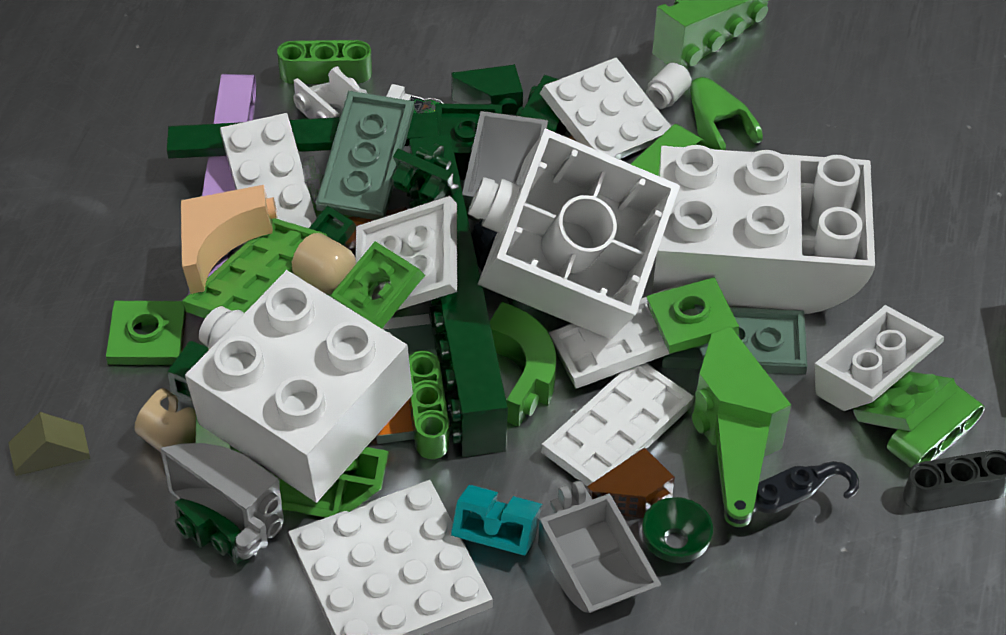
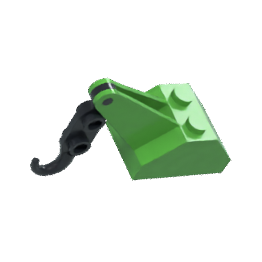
[692,326,859,527]

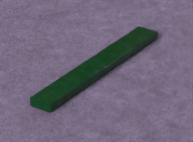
[166,112,439,159]

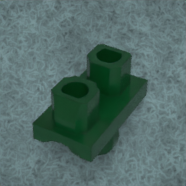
[390,143,458,203]

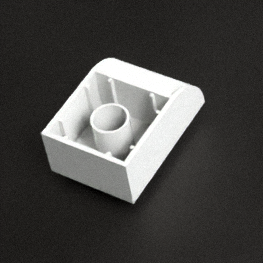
[651,145,875,314]

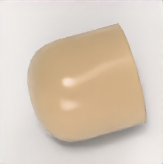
[292,233,357,295]
[135,388,196,452]

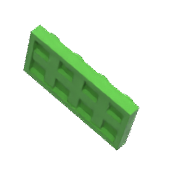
[182,218,327,318]

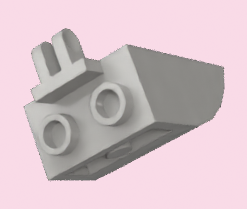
[462,111,548,222]
[160,443,284,559]
[538,480,661,613]

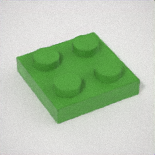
[853,371,958,431]

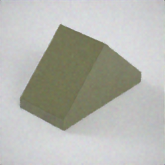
[8,412,90,476]

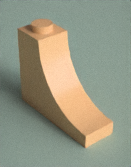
[181,185,278,294]

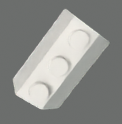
[815,305,944,411]

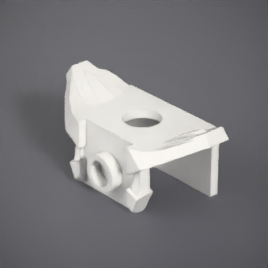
[293,67,367,119]

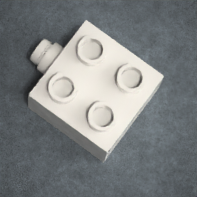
[468,128,680,339]
[185,270,413,503]

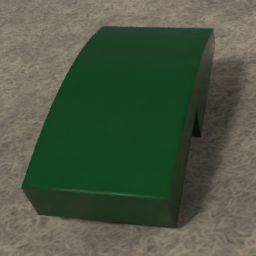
[174,498,244,564]

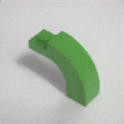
[490,302,556,427]

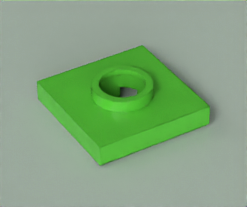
[330,241,425,329]
[646,277,739,354]
[106,301,186,365]

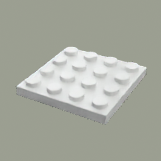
[288,480,493,635]

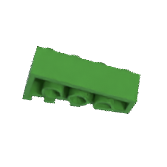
[652,0,768,69]

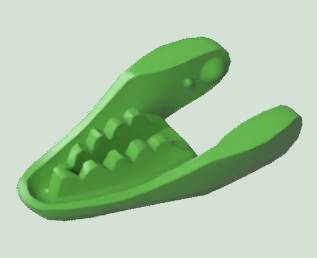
[690,77,763,150]

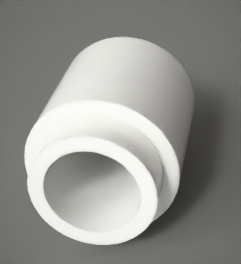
[646,63,692,109]

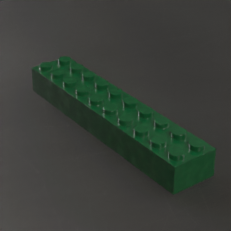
[406,134,508,457]

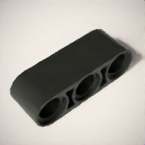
[903,450,1006,511]

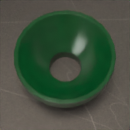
[642,497,713,563]

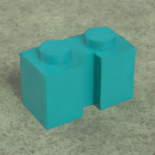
[451,485,542,555]

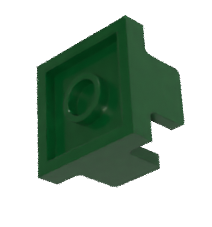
[435,103,502,180]

